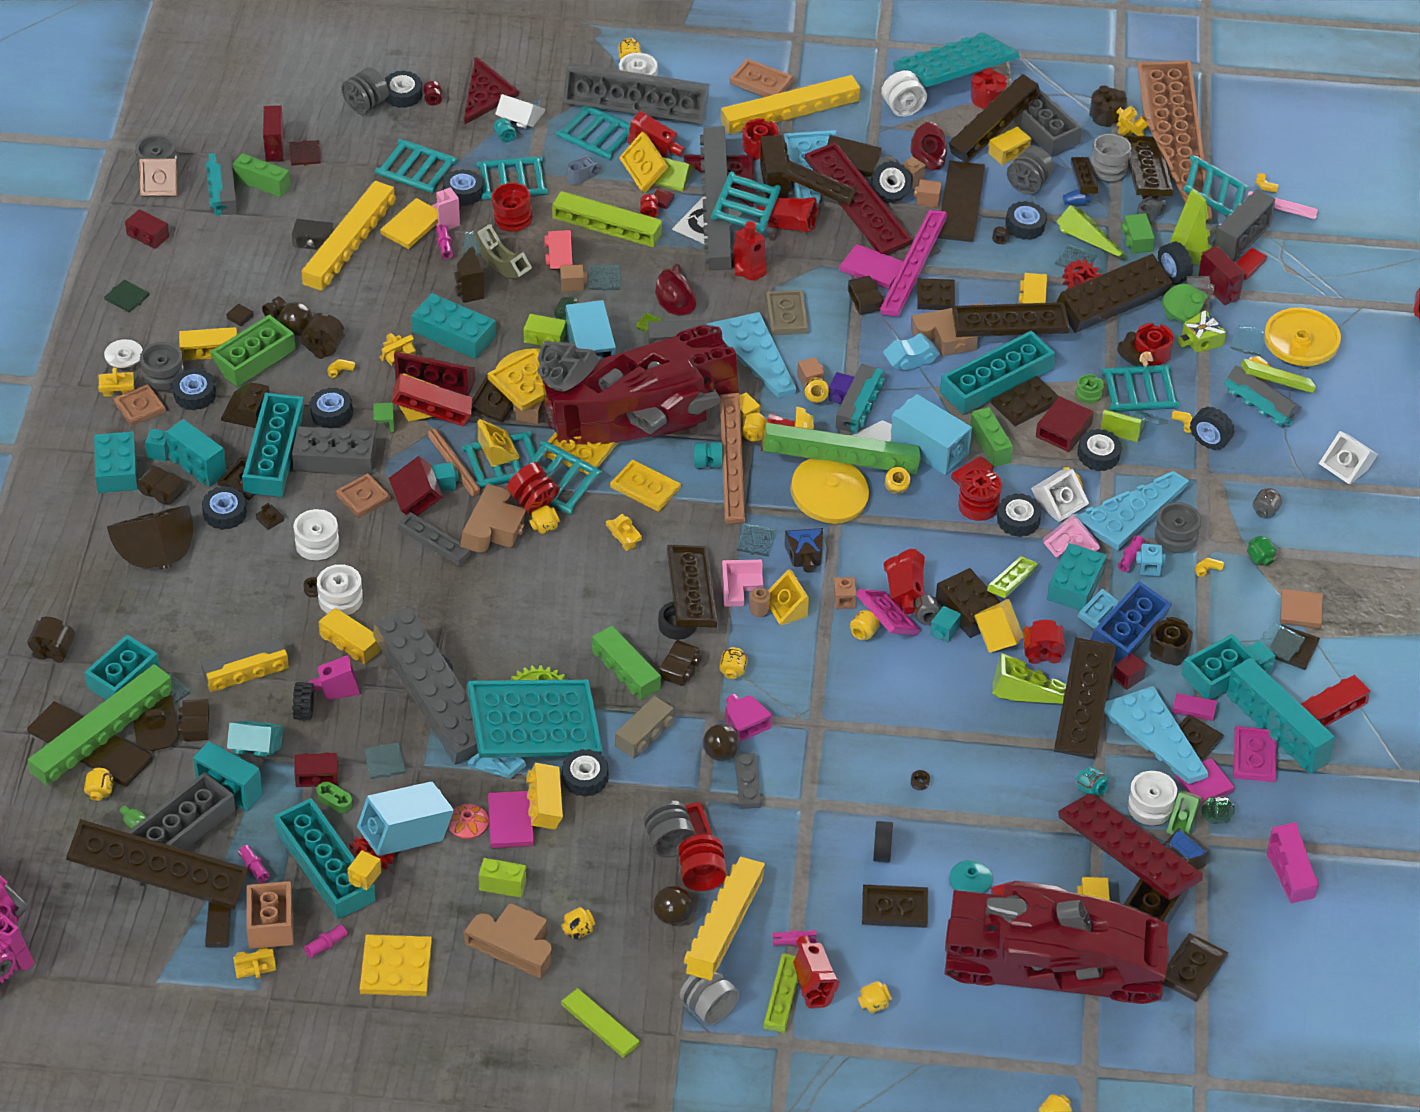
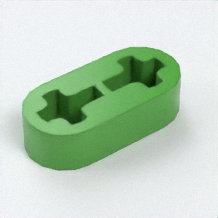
[316,782,353,813]

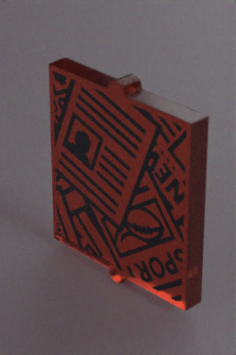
[289,140,321,166]

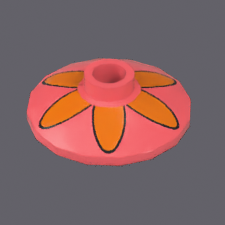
[448,804,489,839]

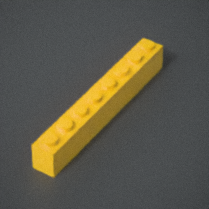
[721,75,860,135]
[301,181,396,291]
[684,856,765,981]

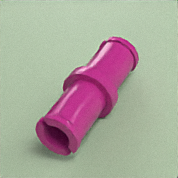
[436,224,453,259]
[1118,535,1145,572]
[238,845,270,883]
[304,924,347,958]
[772,929,817,947]

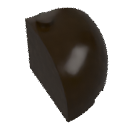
[107,505,193,570]

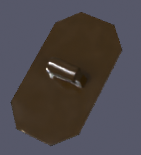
[134,694,178,751]

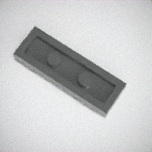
[734,753,761,809]

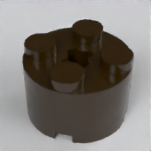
[1089,85,1127,127]
[300,313,345,359]
[27,617,75,663]
[1149,617,1193,666]

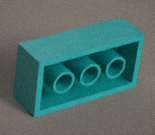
[411,293,496,359]

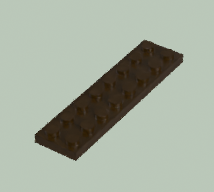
[66,819,248,909]

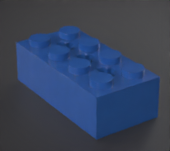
[1090,581,1172,663]

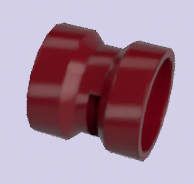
[423,81,443,106]

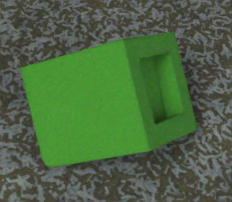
[374,403,394,432]

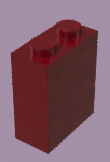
[263,105,284,162]
[1198,246,1244,306]
[1036,396,1093,452]
[389,456,443,516]

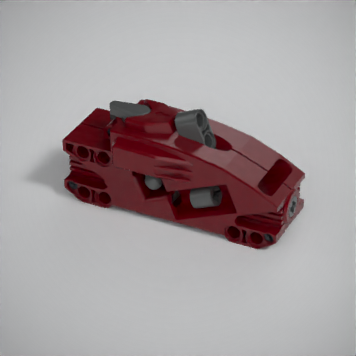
[542,325,739,445]
[944,880,1169,1004]

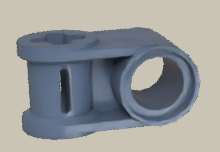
[567,154,601,185]

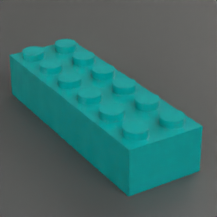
[940,331,1055,415]
[242,393,304,497]
[1227,658,1335,774]
[274,798,376,920]

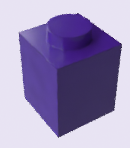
[828,372,855,404]

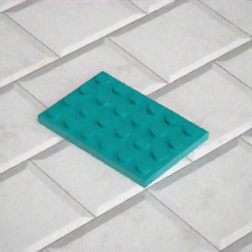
[893,33,1020,87]
[467,680,602,758]

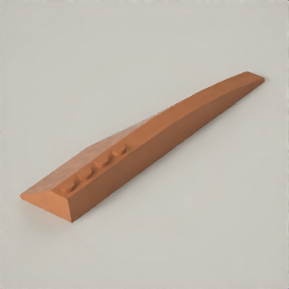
[1137,60,1212,220]

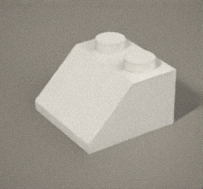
[495,94,545,129]
[1319,431,1378,484]
[1031,469,1089,522]

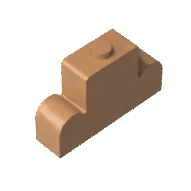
[910,303,984,356]
[460,484,526,552]
[464,904,552,979]

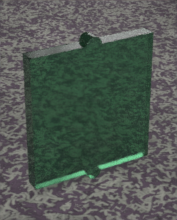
[104,279,150,313]

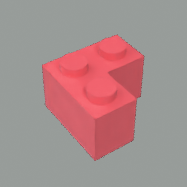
[544,230,572,269]

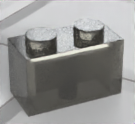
[292,219,333,250]

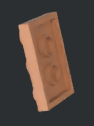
[730,59,793,97]

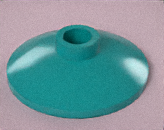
[949,860,993,893]

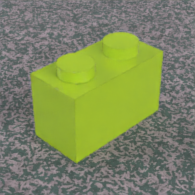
[524,314,566,346]
[479,858,527,898]

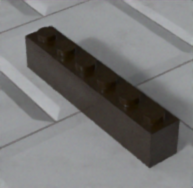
[948,74,1041,162]

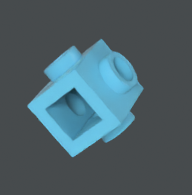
[1136,544,1165,576]

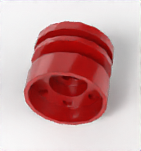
[492,183,533,232]
[506,462,560,515]
[958,468,1002,521]
[678,835,727,891]

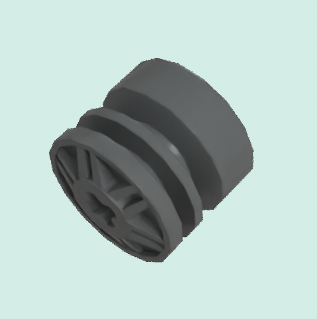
[341,67,389,114]
[1006,146,1055,195]
[644,801,696,857]

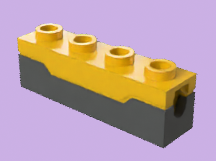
[201,638,289,692]

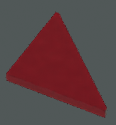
[464,57,519,124]
[684,155,754,207]

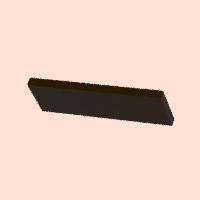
[1123,135,1173,196]
[937,160,985,242]
[952,302,1070,337]
[667,545,718,628]
[1054,637,1116,759]
[27,701,153,787]

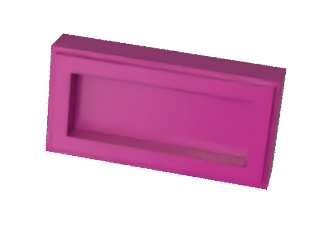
[1172,693,1217,721]

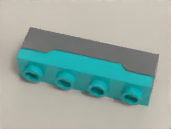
[206,152,237,216]
[835,364,885,434]
[1224,365,1302,426]

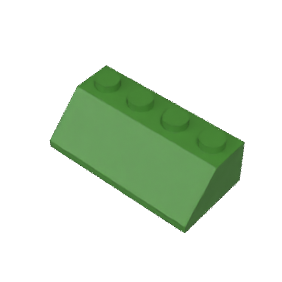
[210,315,296,387]

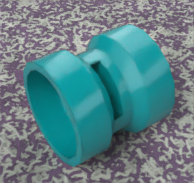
[493,118,516,143]

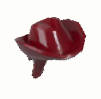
[911,122,947,170]
[655,264,696,316]

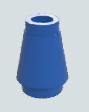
[1063,189,1090,205]

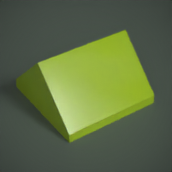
[654,157,695,192]
[1101,410,1146,442]

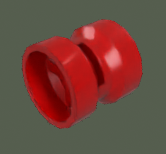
[640,194,658,218]

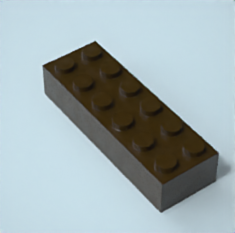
[1056,253,1172,333]

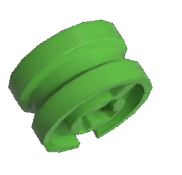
[1076,374,1104,404]

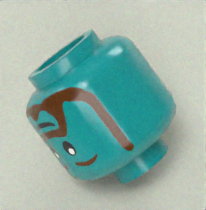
[1077,766,1109,797]

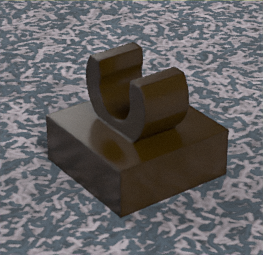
[256,503,284,530]

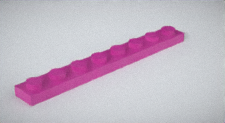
[880,210,947,317]

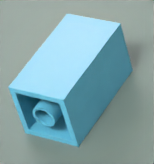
[566,300,616,359]
[890,394,972,475]
[357,781,454,856]

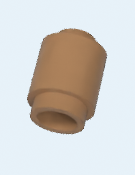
[749,588,770,618]

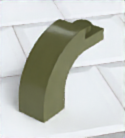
[473,223,532,278]

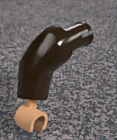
[1117,331,1153,367]

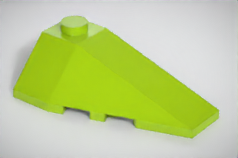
[1170,189,1212,265]
[1056,205,1127,258]
[992,653,1066,704]

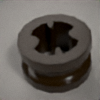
[992,226,1009,245]
[303,577,318,597]
[911,770,930,790]

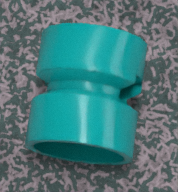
[694,442,722,468]

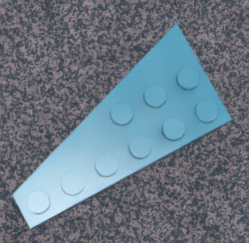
[783,130,836,208]
[706,312,796,398]
[1075,471,1189,551]
[1104,686,1208,784]

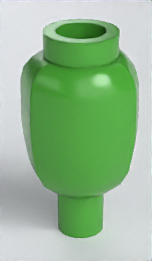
[119,806,146,830]

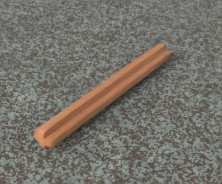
[428,428,480,497]

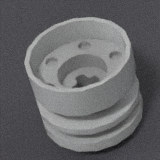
[1091,134,1131,181]
[680,971,740,1025]

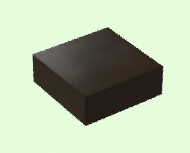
[226,304,253,326]

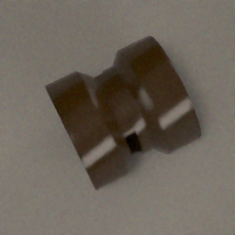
[262,296,287,319]

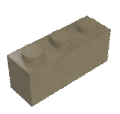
[615,696,674,759]

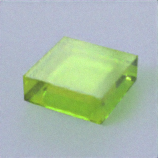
[636,312,662,333]

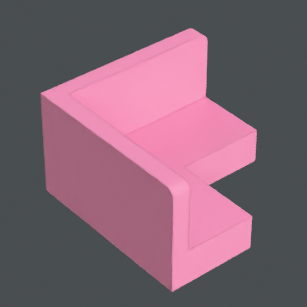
[431,187,460,231]
[1043,514,1100,558]
[722,559,763,607]

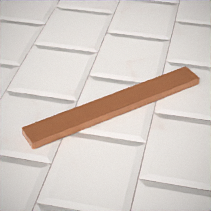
[720,393,746,525]

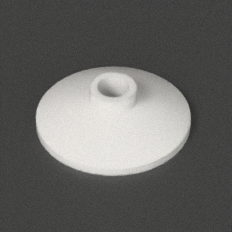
[104,339,143,368]

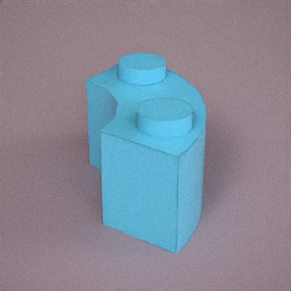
[883,333,940,370]

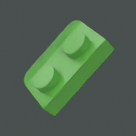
[1161,284,1208,324]

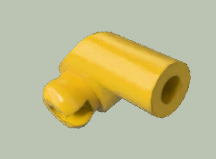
[327,359,355,378]
[1194,558,1224,577]

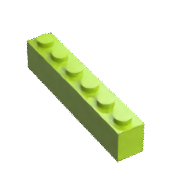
[552,191,662,248]

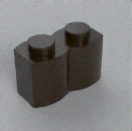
[847,276,884,315]
[137,465,185,505]
[660,640,702,686]
[178,699,210,741]

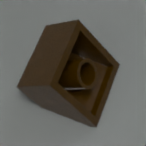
[454,247,485,303]
[221,382,270,428]

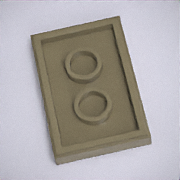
[765,290,809,336]

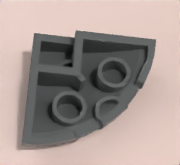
[538,341,600,391]

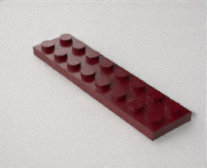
[804,142,913,255]
[1058,794,1203,900]

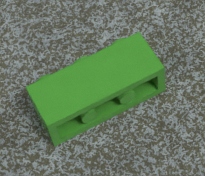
[233,153,290,197]
[970,407,1013,467]

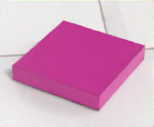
[1175,758,1235,806]

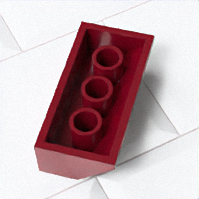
[394,351,476,396]

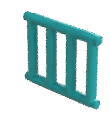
[556,105,630,160]
[375,139,458,193]
[1182,155,1248,216]
[476,156,549,200]
[711,172,781,234]
[1101,365,1180,411]
[462,431,546,488]
[527,440,602,515]

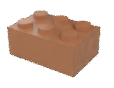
[247,881,294,949]

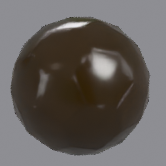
[279,302,313,336]
[703,724,740,761]
[653,886,692,925]

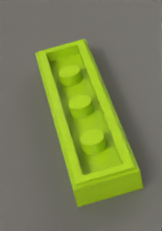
[1241,359,1316,393]
[987,556,1038,598]
[763,953,798,1033]
[561,988,640,1058]

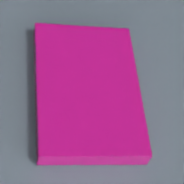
[840,244,904,289]
[856,589,920,636]
[1233,726,1277,782]
[488,791,534,848]

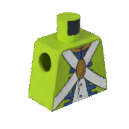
[1178,310,1226,352]

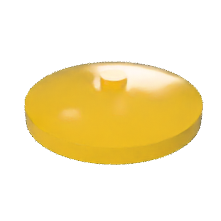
[1264,308,1341,366]
[790,458,869,524]

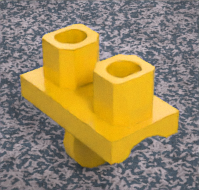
[1117,106,1148,136]
[380,333,416,366]
[98,367,134,397]
[606,514,642,551]
[233,947,276,979]

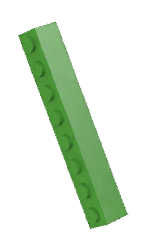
[762,423,921,474]
[27,664,173,786]

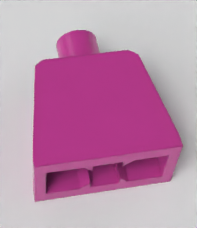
[308,655,360,699]
[725,694,772,742]

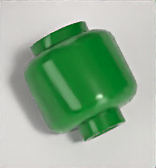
[1247,536,1277,566]

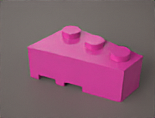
[1266,822,1319,903]

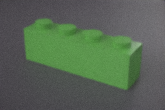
[591,625,661,700]

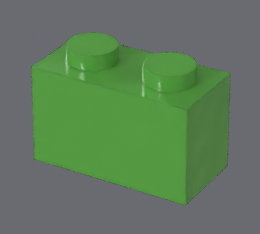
[1121,213,1155,254]

